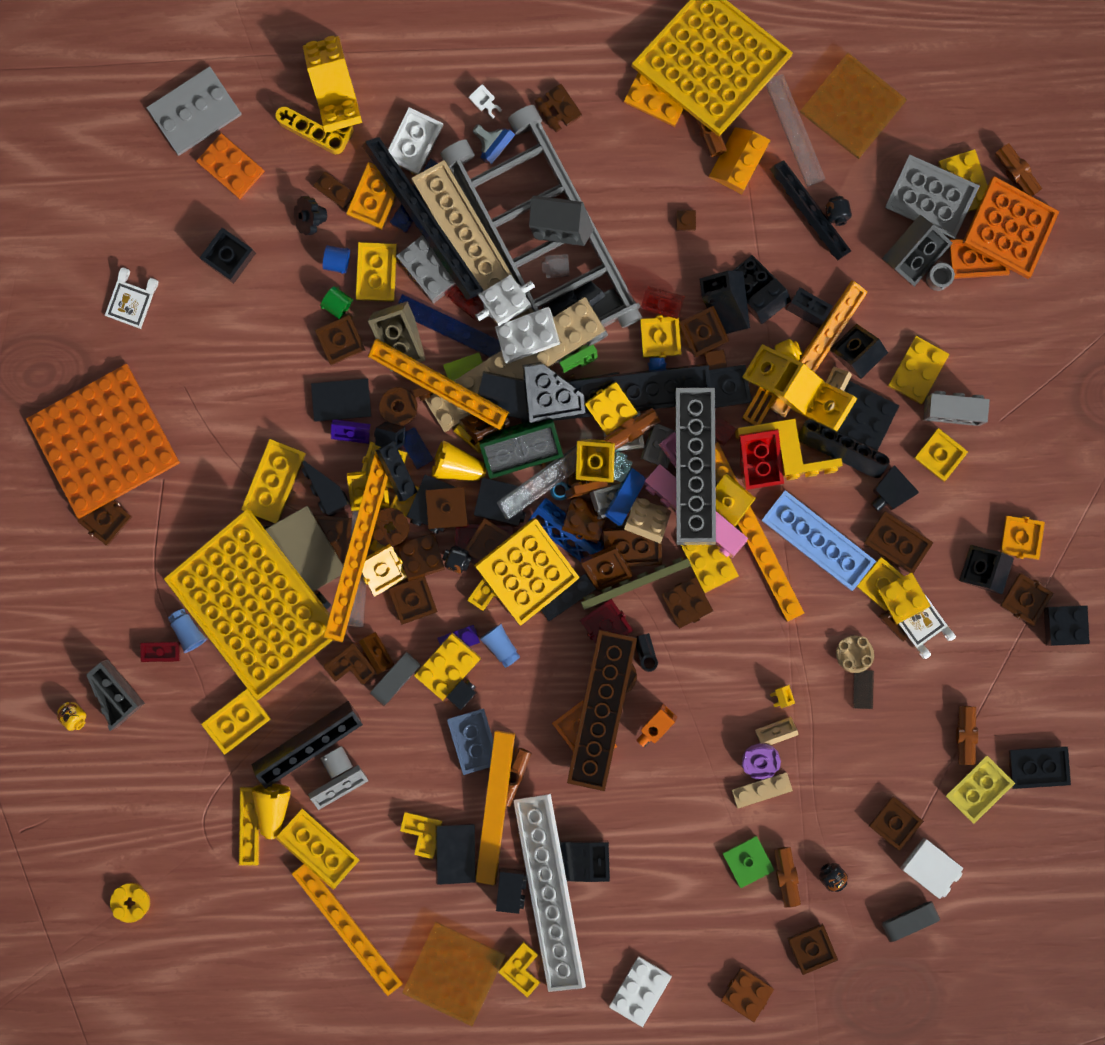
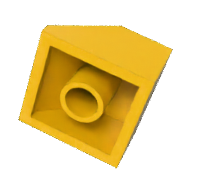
[576,439,615,482]

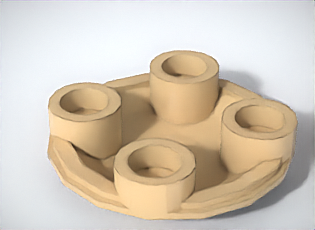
[836,636,874,673]

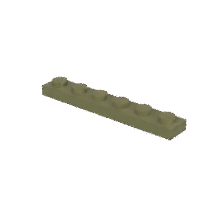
[581,557,691,610]

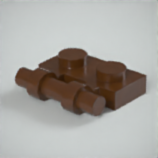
[535,84,582,132]

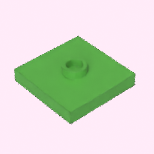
[722,836,775,888]

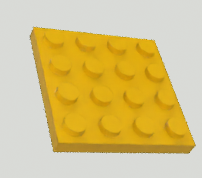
[474,518,580,626]

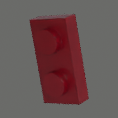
[140,642,180,662]

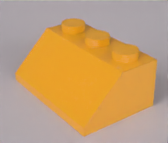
[709,127,770,195]

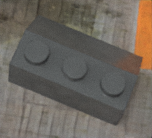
[529,196,594,246]
[882,214,952,287]

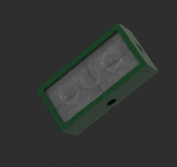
[479,419,564,479]

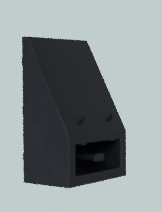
[732,255,791,324]
[699,271,750,334]
[301,461,351,516]
[559,840,610,882]

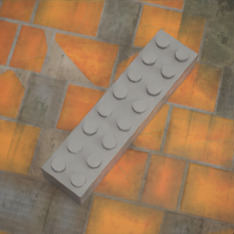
[676,388,716,545]

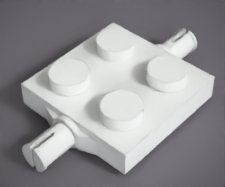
[475,275,535,327]

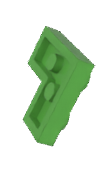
[559,344,598,373]

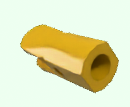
[454,424,481,453]

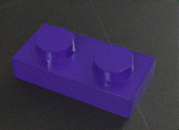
[331,420,371,444]
[438,625,480,647]

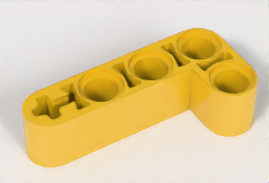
[276,107,354,155]

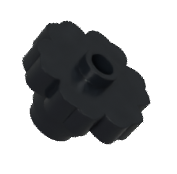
[294,196,327,235]

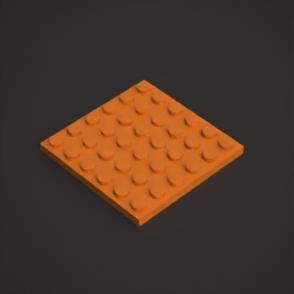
[26,364,180,519]

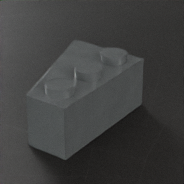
[86,660,145,731]

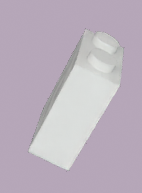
[900,838,964,899]

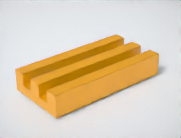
[742,387,775,425]

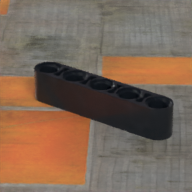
[798,419,890,478]

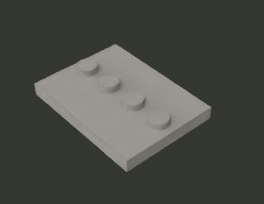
[146,66,242,156]
[885,155,980,239]

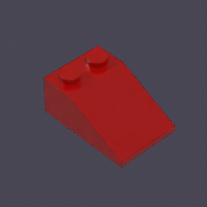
[740,429,784,490]

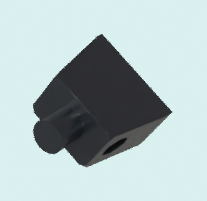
[870,465,919,512]

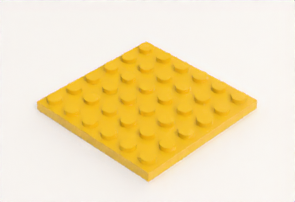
[632,0,793,136]

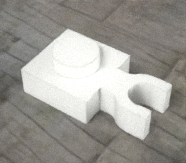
[468,84,502,119]

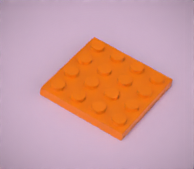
[962,176,1060,279]

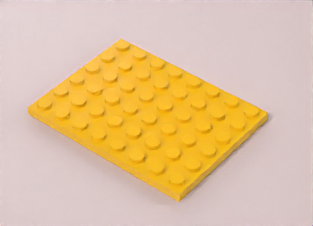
[164,509,333,701]

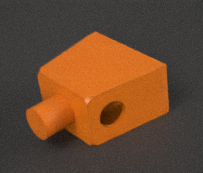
[636,704,677,747]

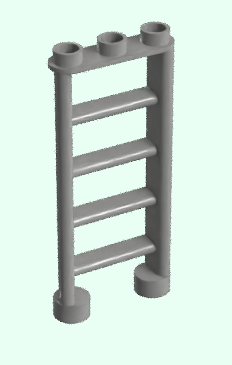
[440,105,642,363]

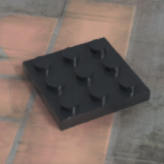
[838,381,899,451]

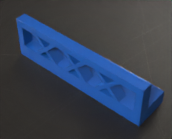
[528,498,604,562]

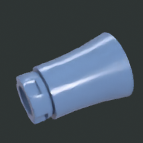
[168,609,207,653]
[480,624,520,668]

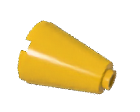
[431,441,487,481]
[252,784,291,839]

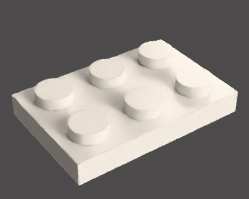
[388,107,443,175]
[495,307,560,364]
[609,956,672,1027]

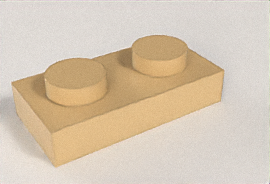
[755,717,799,745]

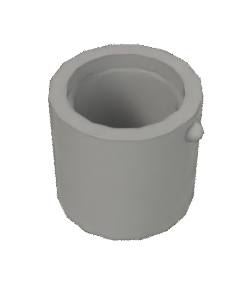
[926,262,955,291]
[320,746,353,779]

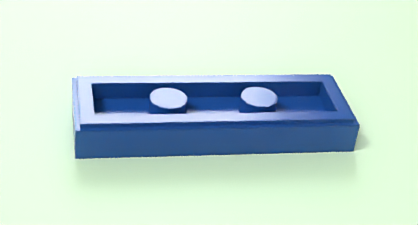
[604,468,646,526]

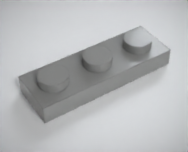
[308,765,369,810]

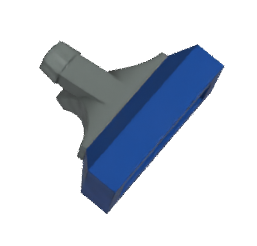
[473,124,515,164]

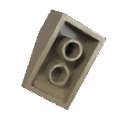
[368,301,426,371]

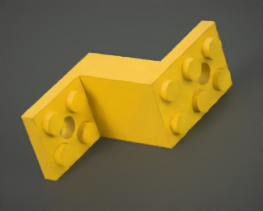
[303,36,362,133]
[742,344,857,431]
[735,419,843,481]

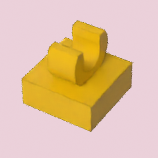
[770,685,795,708]

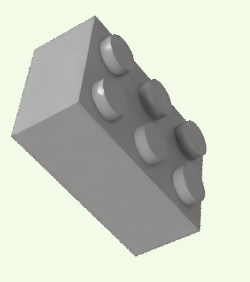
[396,235,457,304]
[923,391,990,426]

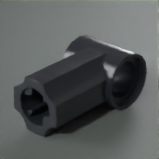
[635,633,658,672]

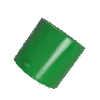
[320,286,353,319]

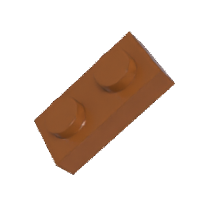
[565,481,608,499]

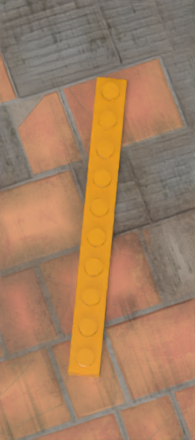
[715,442,804,622]
[324,452,388,642]

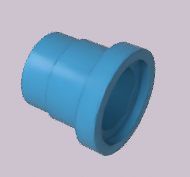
[550,481,569,501]

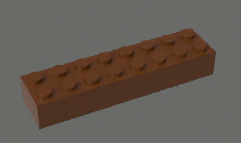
[567,630,637,791]

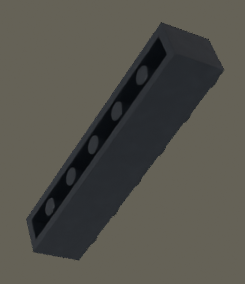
[251,701,363,789]

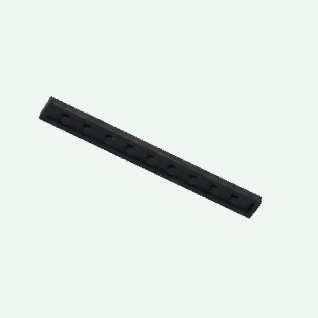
[362,137,484,300]

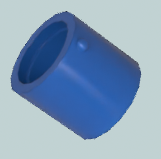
[323,245,350,274]

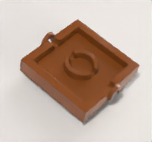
[721,968,774,1022]

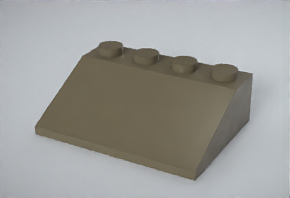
[266,506,343,592]

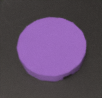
[742,744,781,779]

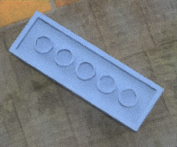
[761,490,876,591]

